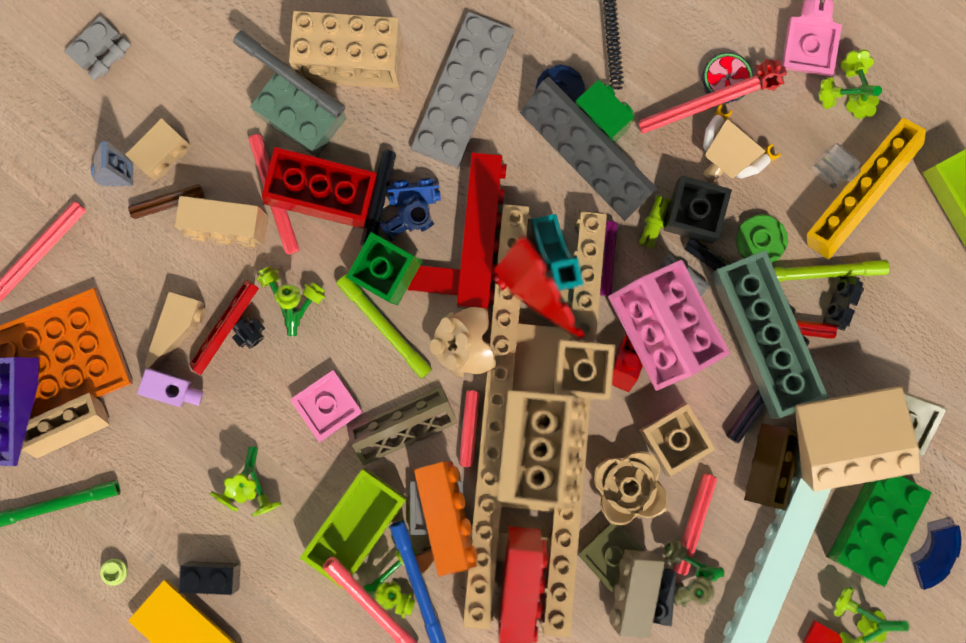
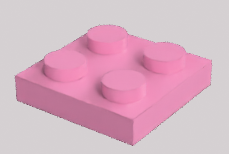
[290,370,363,442]

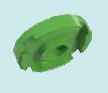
[736,215,788,263]

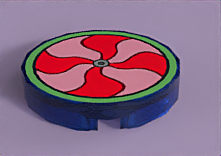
[702,53,753,104]

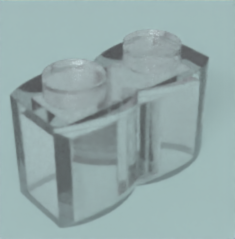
[809,142,861,189]

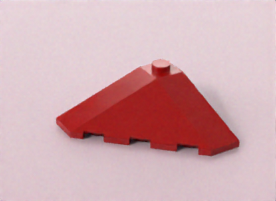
[493,236,585,341]

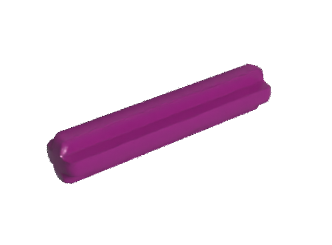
[600,221,618,296]

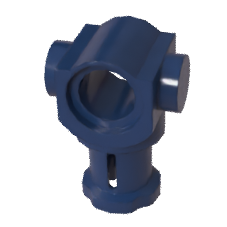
[380,193,434,242]

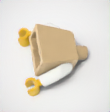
[702,104,781,183]

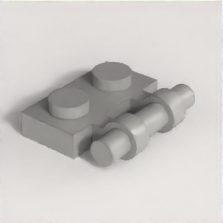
[64,16,131,81]

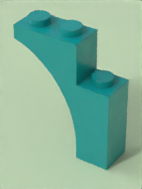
[530,214,584,291]

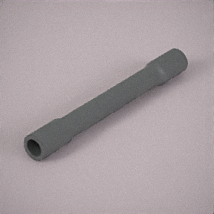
[233,30,346,119]

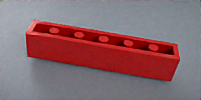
[457,152,507,311]

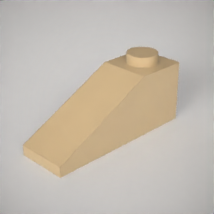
[144,292,206,369]

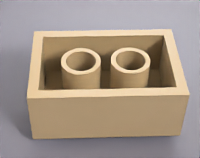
[175,196,269,249]

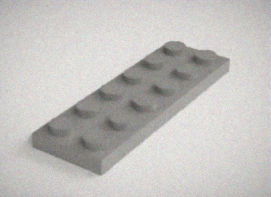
[411,12,515,169]

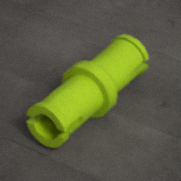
[638,196,672,249]

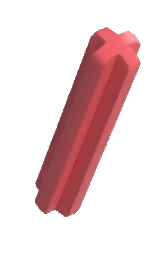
[459,390,480,467]

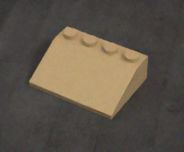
[795,386,920,492]

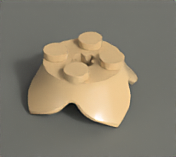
[430,307,496,378]
[594,451,668,525]

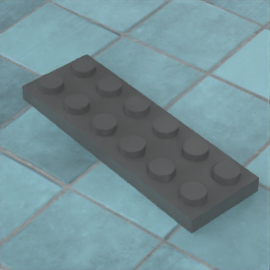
[520,77,657,221]

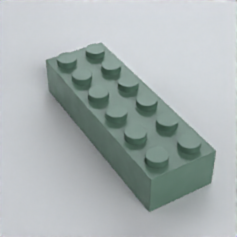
[710,250,829,418]

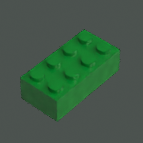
[827,476,932,588]

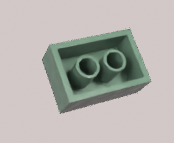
[250,72,346,158]

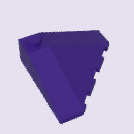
[0,358,39,466]

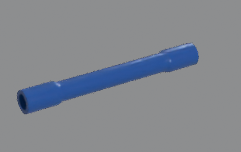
[389,520,447,643]

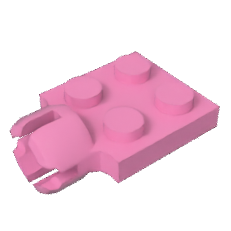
[782,0,842,77]

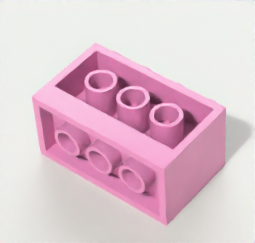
[608,260,730,391]

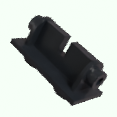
[822,277,864,331]
[653,568,677,626]

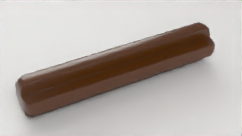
[128,184,204,219]

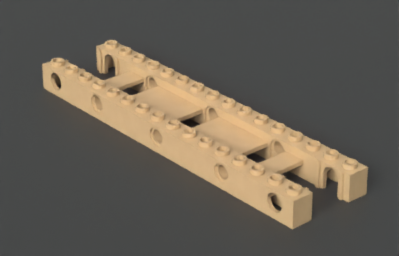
[463,204,607,637]

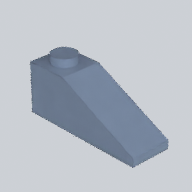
[91,141,133,186]

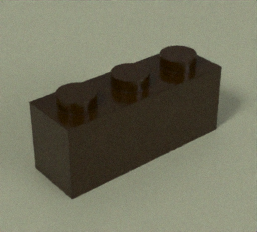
[744,423,799,511]

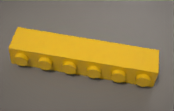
[807,117,926,259]

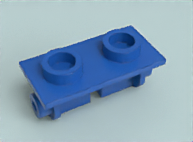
[388,178,441,207]

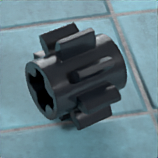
[232,317,265,349]

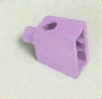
[137,368,204,407]

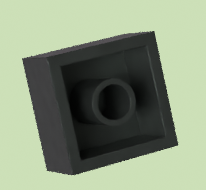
[663,176,732,244]

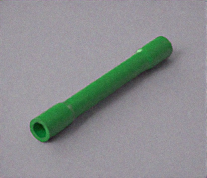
[0,480,121,527]

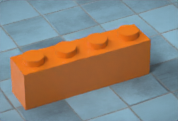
[414,462,478,577]

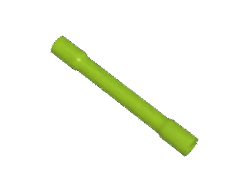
[773,260,889,282]
[336,274,432,379]

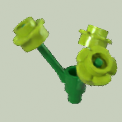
[256,266,326,336]
[364,546,418,619]

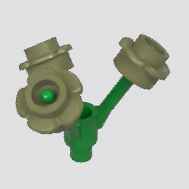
[663,539,725,607]

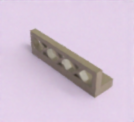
[347,386,458,466]

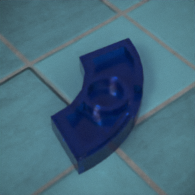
[913,524,962,590]

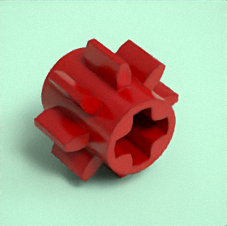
[753,58,787,91]

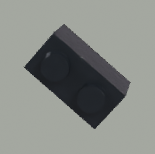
[178,561,241,595]

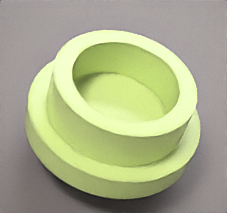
[100,558,128,586]

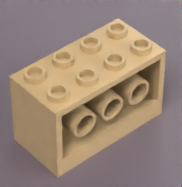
[289,11,403,89]
[498,391,588,509]

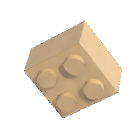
[553,340,615,400]
[638,403,716,477]

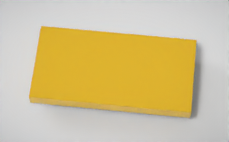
[128,579,236,643]

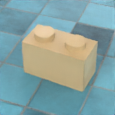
[125,118,190,181]

